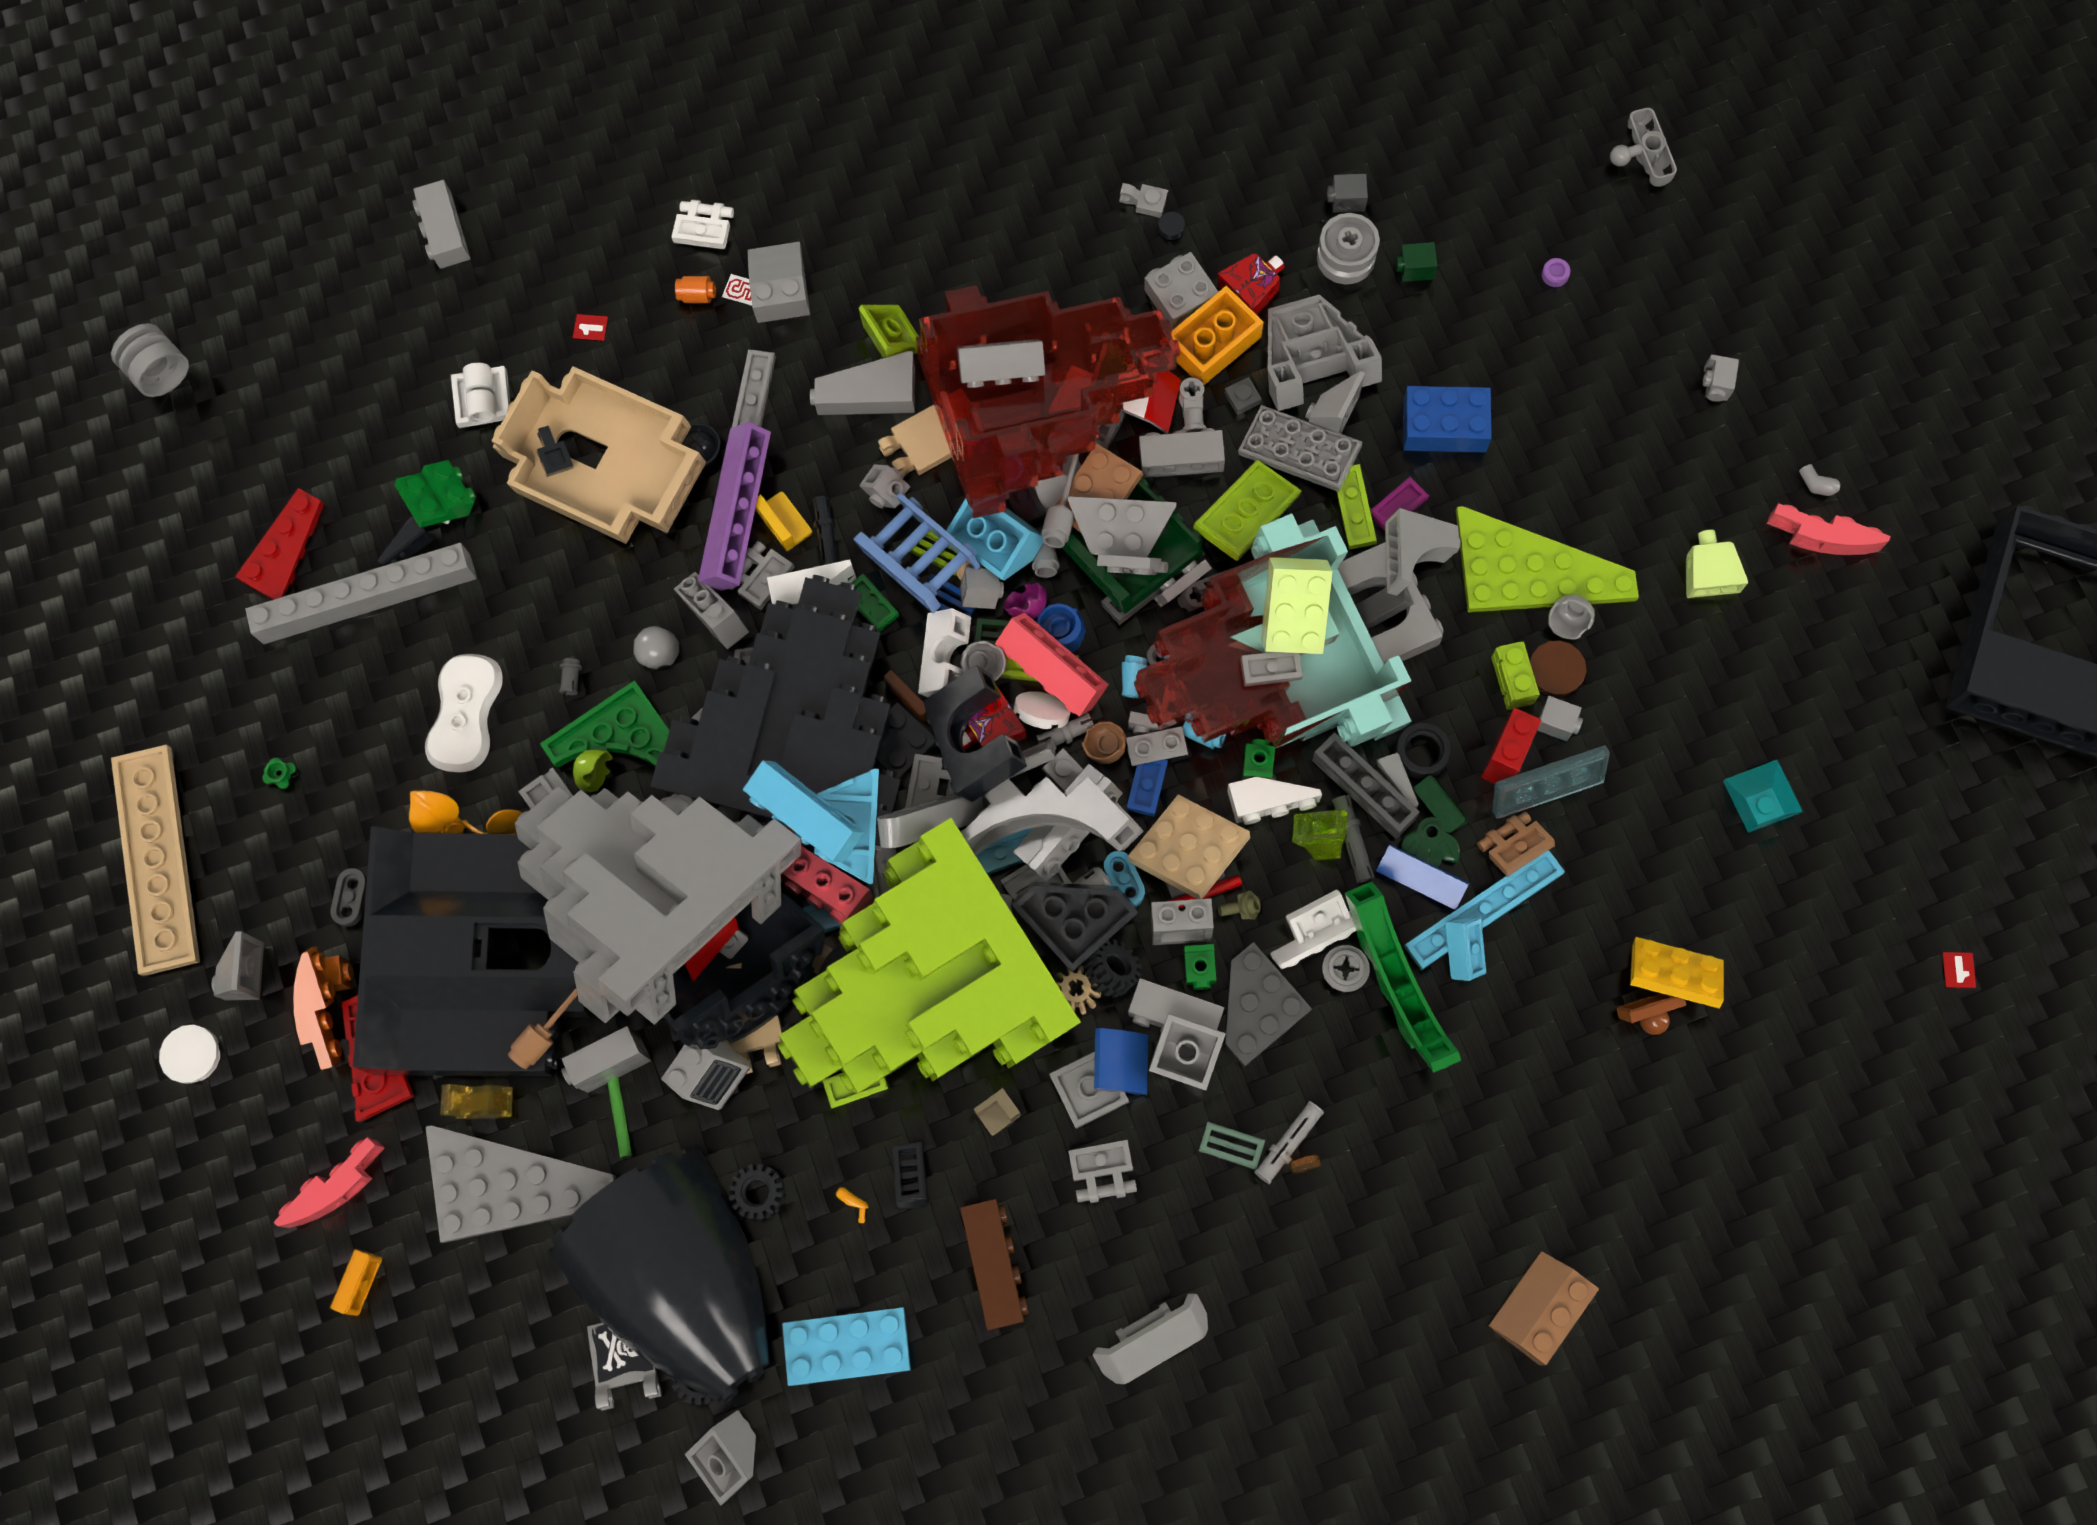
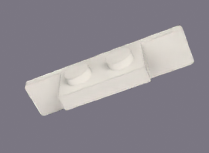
[1271,889,1356,969]

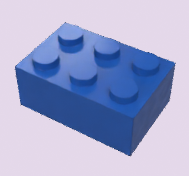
[1403,386,1491,452]

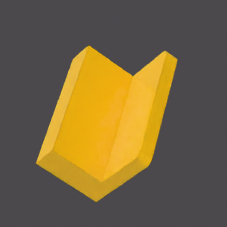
[755,492,813,552]

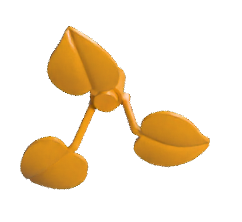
[409,791,522,834]

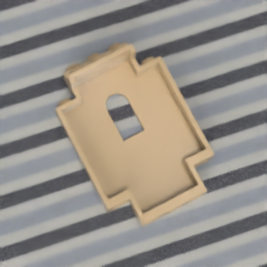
[492,367,706,544]

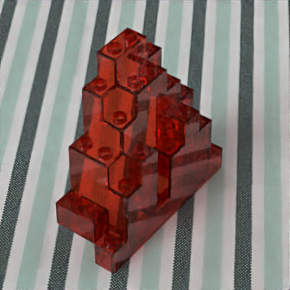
[916,285,1180,519]

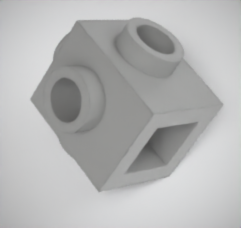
[859,464,910,508]

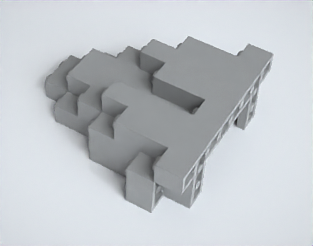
[515,786,801,1025]

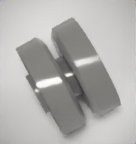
[1317,213,1380,285]

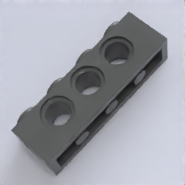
[1312,732,1420,839]

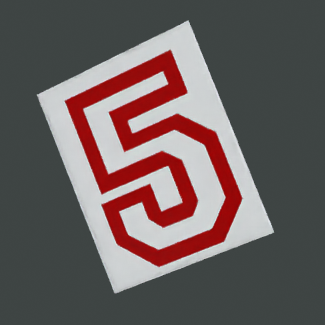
[722,274,752,305]

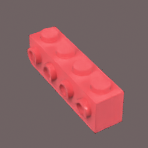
[995,613,1109,716]
[780,846,874,925]

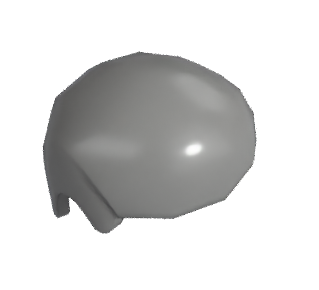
[1548,594,1595,640]
[633,626,679,669]
[960,641,1006,681]

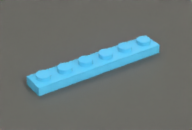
[1404,850,1565,970]

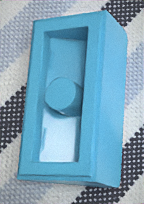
[1446,916,1486,981]

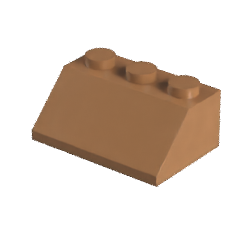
[1488,1251,1599,1365]

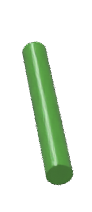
[607,1077,632,1158]

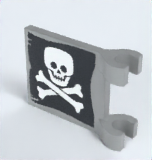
[587,1323,662,1411]

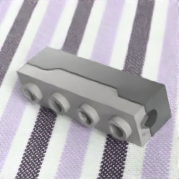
[1013,764,1123,882]

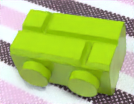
[1491,642,1540,710]

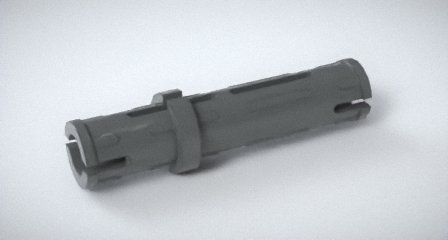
[1332,795,1375,883]

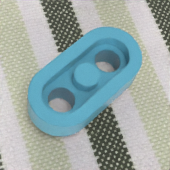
[1104,851,1145,906]

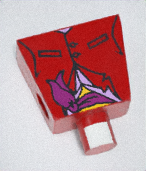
[1217,254,1284,315]
[963,686,1027,750]

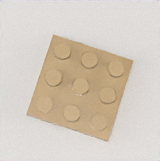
[1128,795,1250,899]

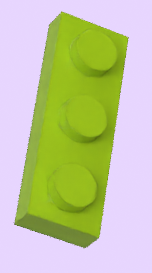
[1336,464,1377,550]

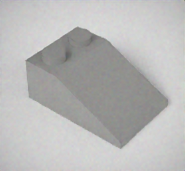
[748,242,810,323]

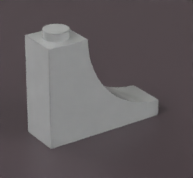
[1385,508,1461,596]

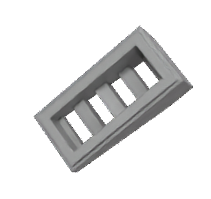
[1374,753,1419,809]

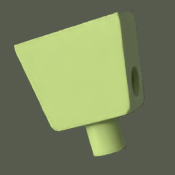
[1686,530,1748,598]

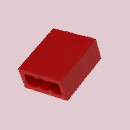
[1480,708,1541,789]

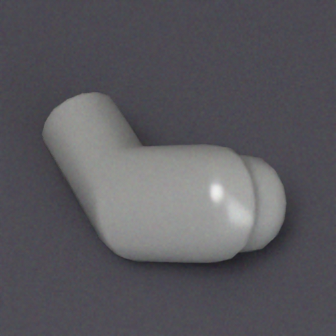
[1799,464,1840,496]

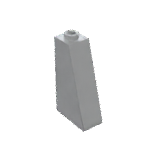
[810,351,915,415]

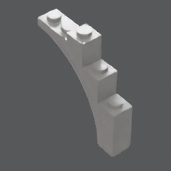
[961,776,1141,856]

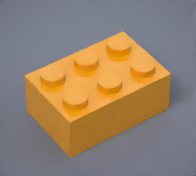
[1165,286,1264,385]

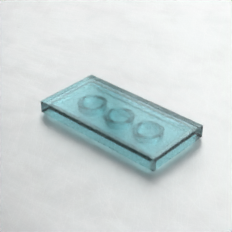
[1492,745,1610,819]

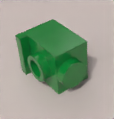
[1242,739,1275,780]
[1184,944,1216,990]

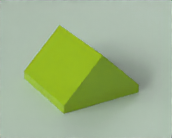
[859,305,925,358]

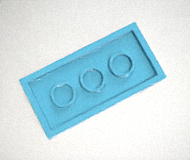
[782,1307,911,1386]

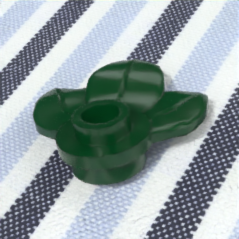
[1401,817,1460,867]

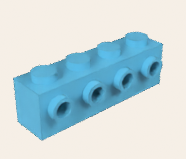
[743,760,864,863]

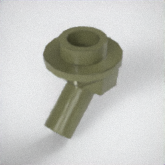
[1218,891,1261,920]

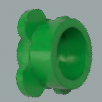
[263,758,296,789]

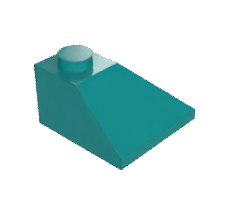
[1723,760,1803,833]

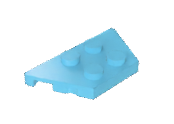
[814,769,879,884]

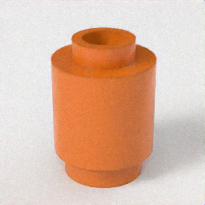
[675,276,716,303]

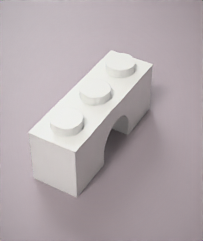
[918,608,971,697]

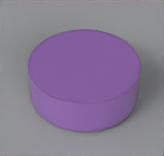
[1542,258,1571,287]

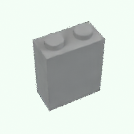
[562,1026,652,1093]

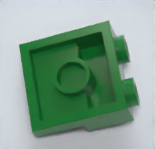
[394,460,475,528]

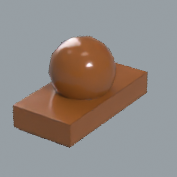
[1616,993,1686,1035]

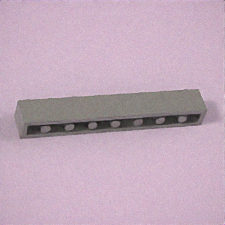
[245,543,477,644]

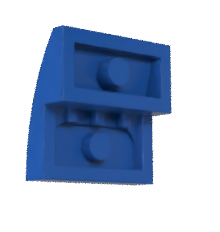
[1094,1028,1148,1095]

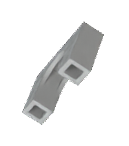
[1338,542,1444,664]

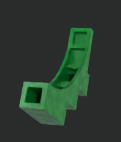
[1345,881,1461,1073]

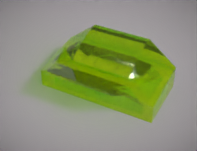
[1292,810,1348,860]

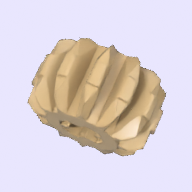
[1056,965,1101,1015]

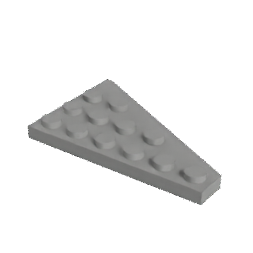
[426,1126,616,1243]

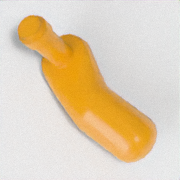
[836,1187,869,1223]

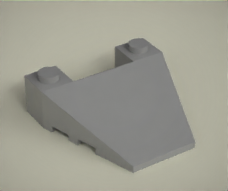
[1268,294,1382,411]

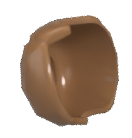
[1082,721,1127,764]

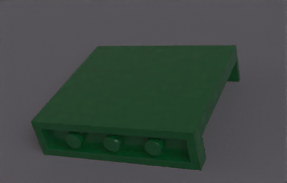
[1062,477,1203,615]

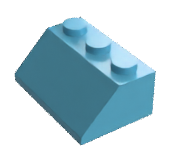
[946,489,1044,580]

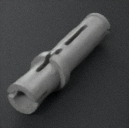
[1254,1101,1324,1184]

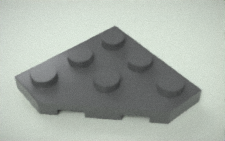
[1225,942,1312,1067]

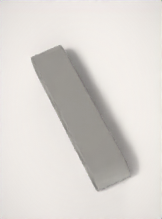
[877,793,984,848]

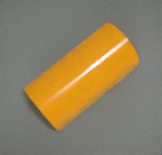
[330,1249,382,1316]

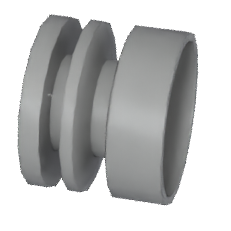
[111,323,189,397]

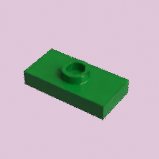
[851,574,900,632]

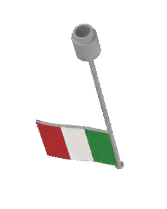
[1041,334,1181,548]

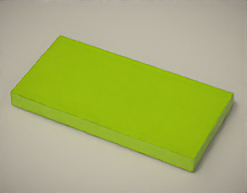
[1193,459,1301,561]

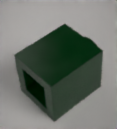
[1395,242,1438,282]

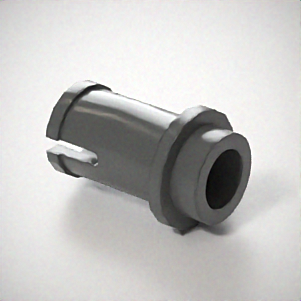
[559,658,582,695]

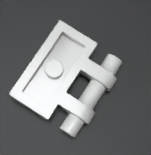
[672,200,734,249]

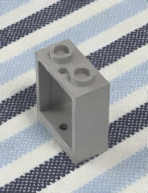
[1151,899,1214,945]

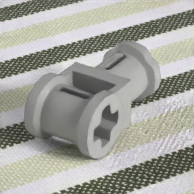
[1179,377,1207,433]

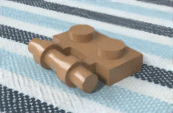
[1477,812,1555,877]

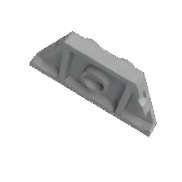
[1068,496,1177,557]

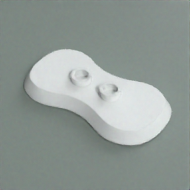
[425,654,503,772]

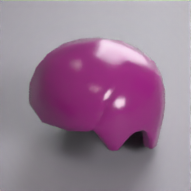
[1003,583,1047,619]

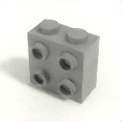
[1144,252,1218,330]

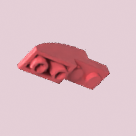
[1767,503,1891,555]
[274,1137,385,1228]

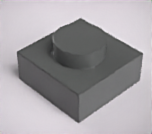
[1224,377,1262,415]

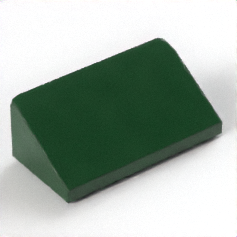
[1414,775,1469,833]

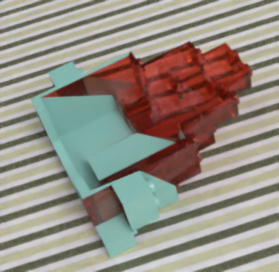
[1134,514,1411,749]

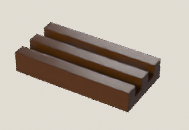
[884,670,927,723]

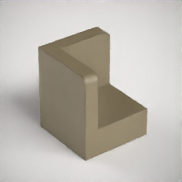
[974,1088,1021,1136]

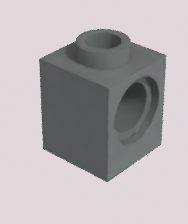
[1327,174,1368,213]

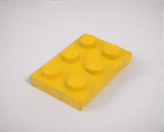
[1630,937,1724,1009]

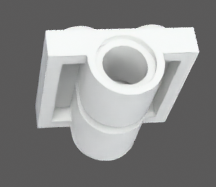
[451,363,511,428]

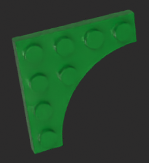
[540,680,669,768]

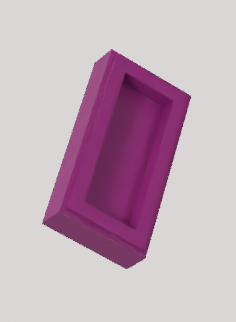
[1370,477,1429,531]

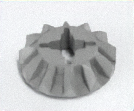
[1322,945,1370,993]

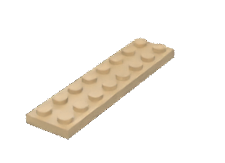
[111,745,200,976]

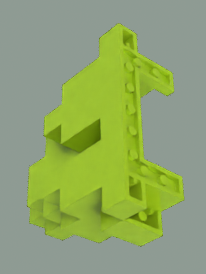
[777,818,1081,1095]

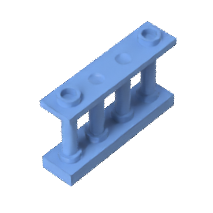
[854,493,981,614]

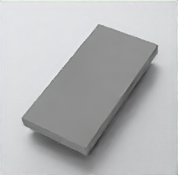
[1238,405,1362,492]

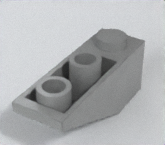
[674,572,749,649]

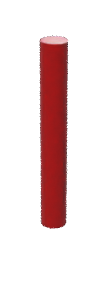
[1165,875,1242,909]

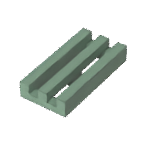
[1199,1122,1265,1170]

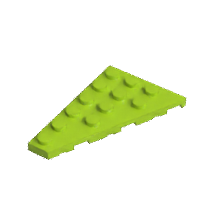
[1456,506,1639,612]

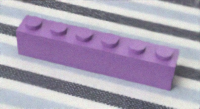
[698,421,771,591]

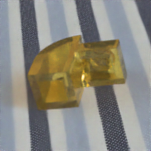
[440,1084,513,1119]

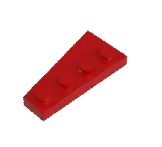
[235,488,324,600]
[342,995,414,1122]

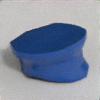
[1033,603,1086,653]

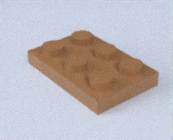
[1056,443,1143,534]

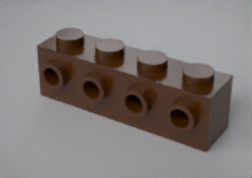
[960,1199,1029,1331]

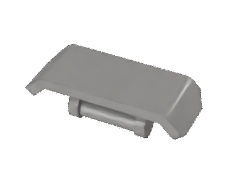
[1093,1294,1208,1384]

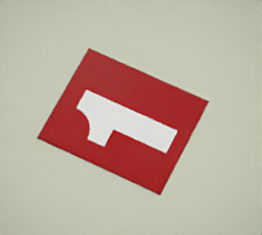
[573,314,608,341]
[1943,952,1976,988]

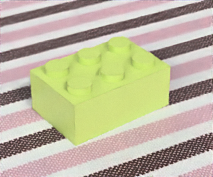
[1261,557,1333,654]

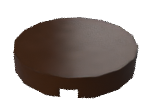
[1530,641,1586,697]

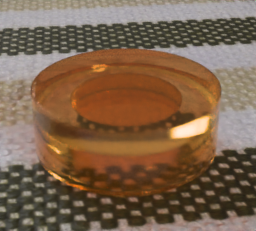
[1290,1155,1322,1175]

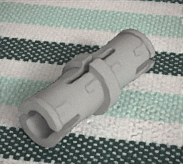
[1036,713,1094,746]

